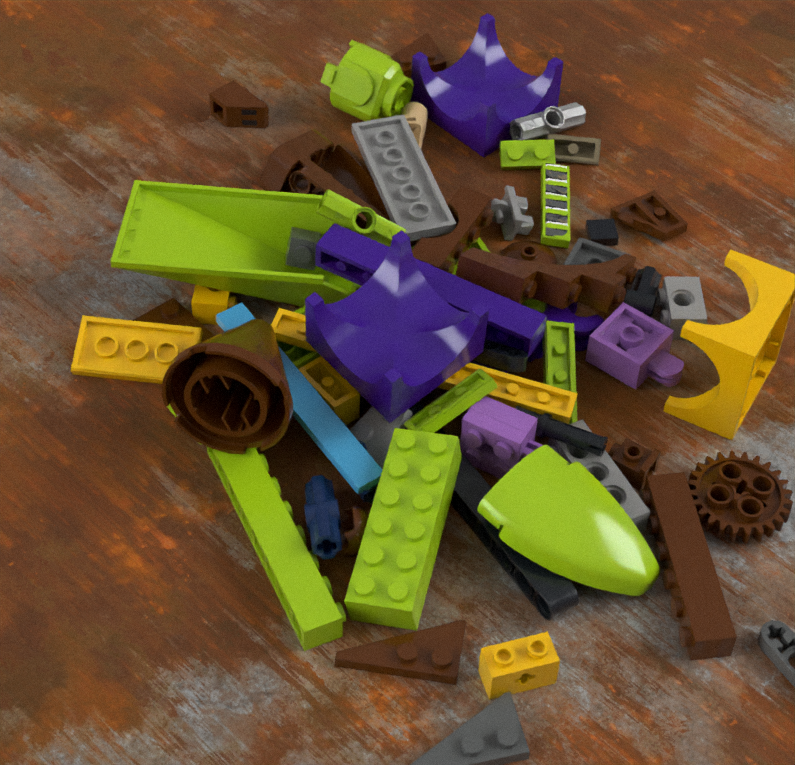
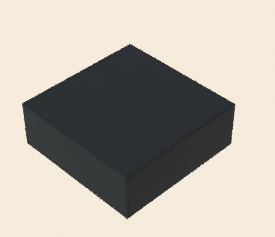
[585,219,619,246]

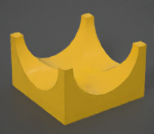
[663,250,795,440]

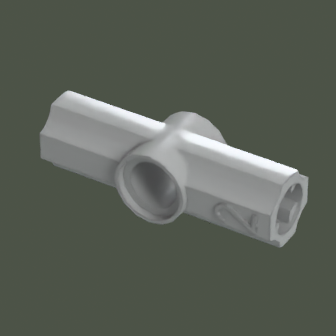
[509,102,586,140]

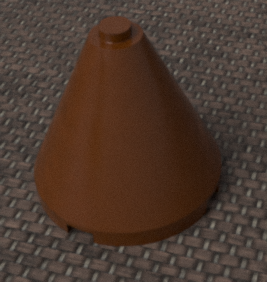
[162,319,293,454]

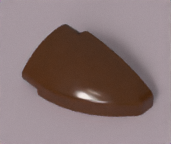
[259,129,390,229]

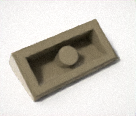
[547,134,601,166]

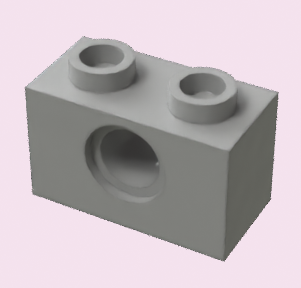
[657,277,707,340]

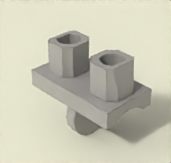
[491,185,534,241]

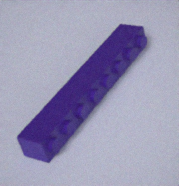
[315,223,547,358]

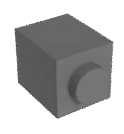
[285,227,320,271]

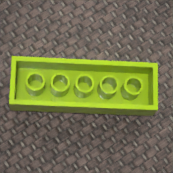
[344,428,462,631]

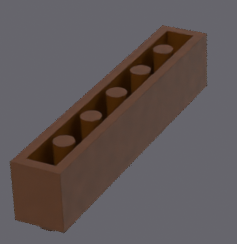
[639,472,737,661]

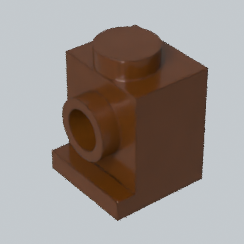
[608,438,661,491]

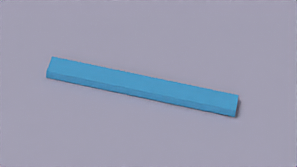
[216,302,382,494]

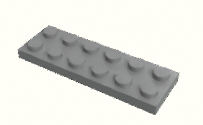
[352,114,456,241]

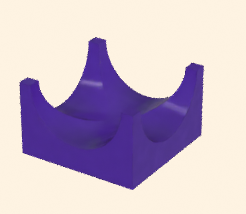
[411,13,563,157]
[305,230,489,423]

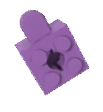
[585,302,684,390]
[460,396,555,479]

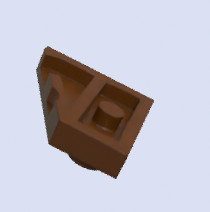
[610,190,688,241]

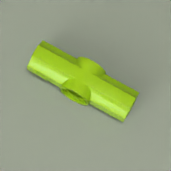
[316,189,406,247]

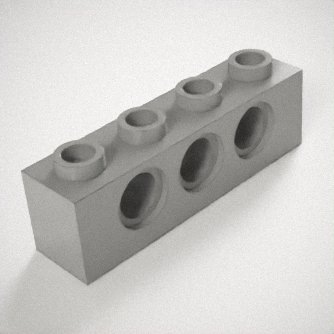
[548,419,650,533]

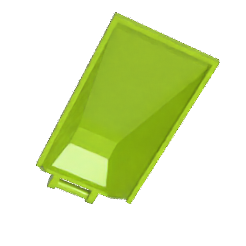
[110,180,361,306]

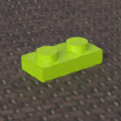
[499,139,556,170]

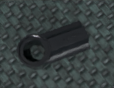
[624,266,662,318]

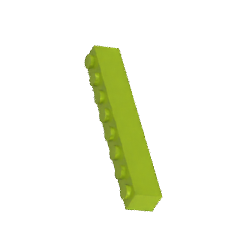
[207,447,346,651]

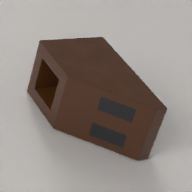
[209,80,269,128]

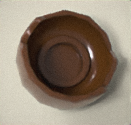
[337,506,369,557]

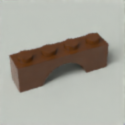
[412,186,494,274]

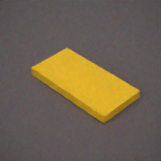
[71,315,203,384]

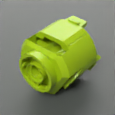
[320,40,414,121]

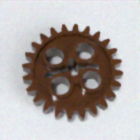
[688,451,793,544]

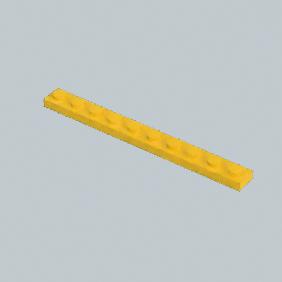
[271,308,578,424]

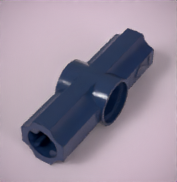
[304,475,342,560]

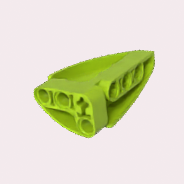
[477,444,660,596]

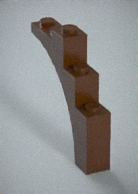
[456,247,637,313]

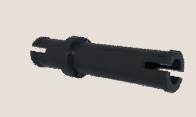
[515,405,608,457]

